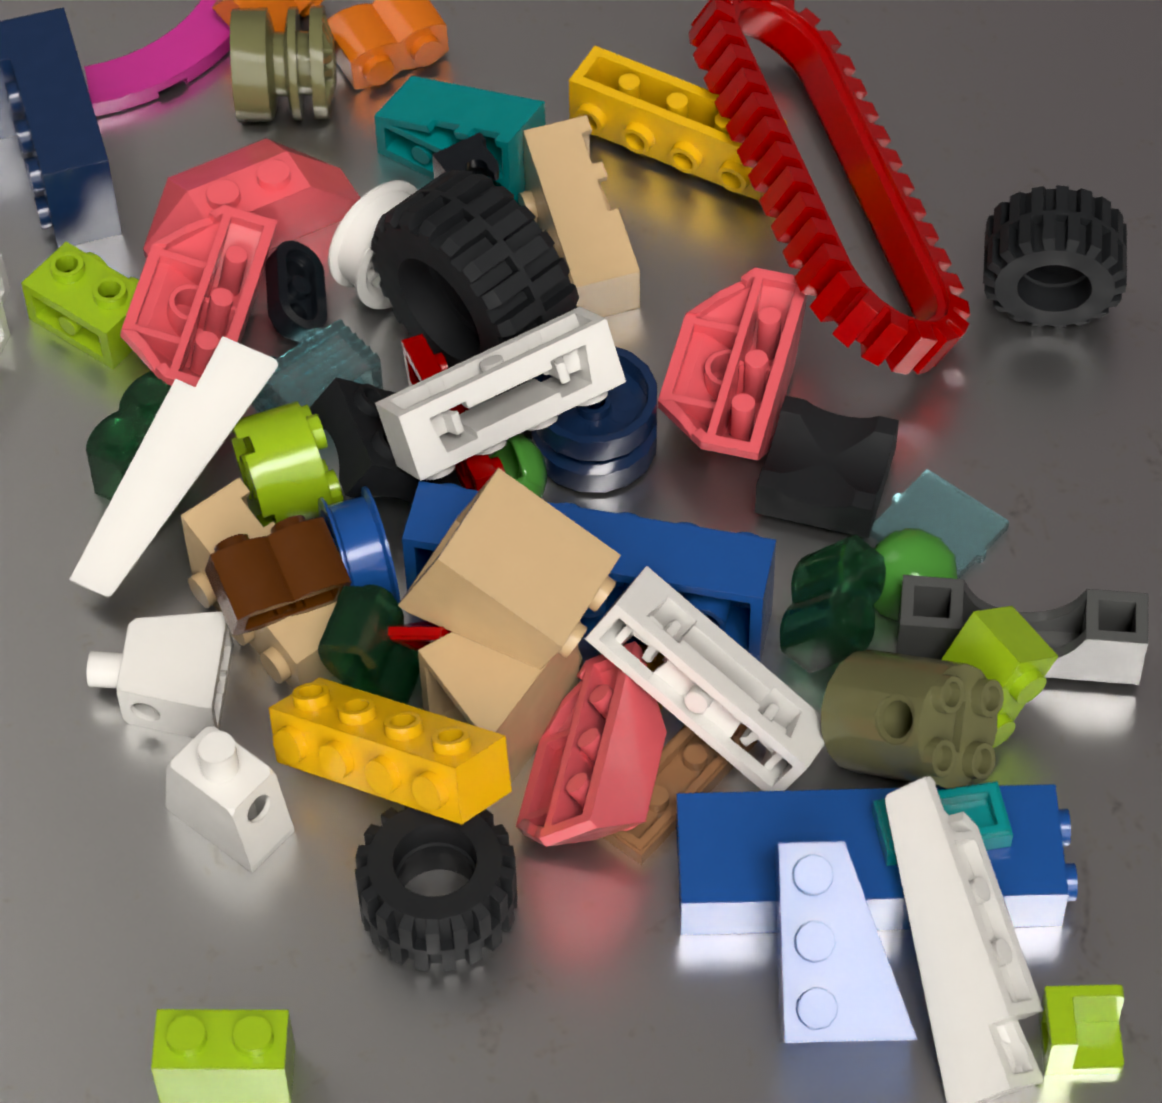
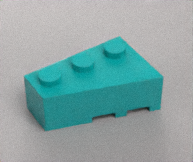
[374,76,546,204]

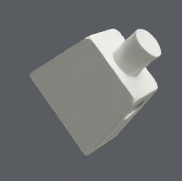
[87,611,234,738]
[165,726,295,873]

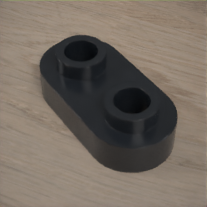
[265,241,327,342]

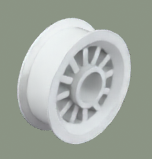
[328,180,418,309]

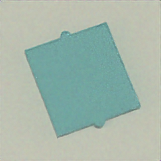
[870,469,1009,579]

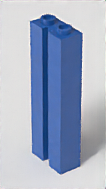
[676,784,1078,935]

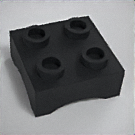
[310,377,462,504]
[755,396,899,538]

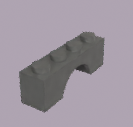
[896,575,1148,685]

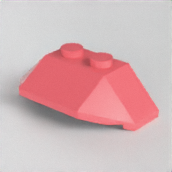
[143,138,360,259]
[120,204,278,387]
[658,267,808,461]
[516,641,667,847]

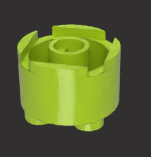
[231,401,344,527]

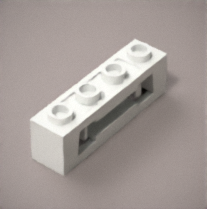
[375,306,626,481]
[585,566,825,791]

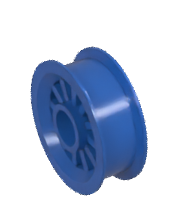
[318,486,401,626]

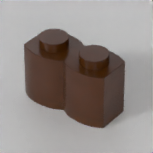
[205,515,351,636]

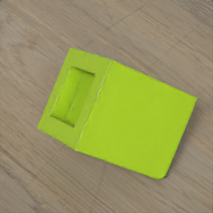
[1038,984,1125,1076]

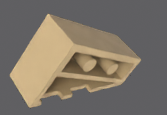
[518,115,640,317]
[181,478,358,690]

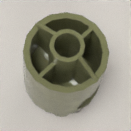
[821,649,1004,789]

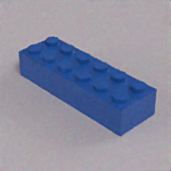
[402,481,776,663]

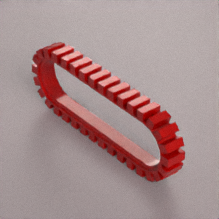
[689,0,971,375]

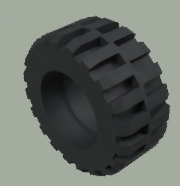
[371,170,579,397]

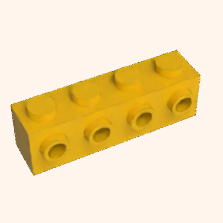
[569,46,787,201]
[269,677,512,825]

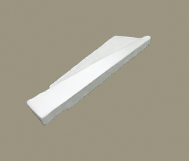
[69,336,279,598]
[885,776,1044,1103]

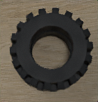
[983,185,1127,328]
[355,805,518,972]

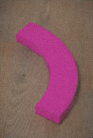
[84,0,230,116]

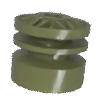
[230,5,337,123]

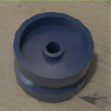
[531,346,657,493]

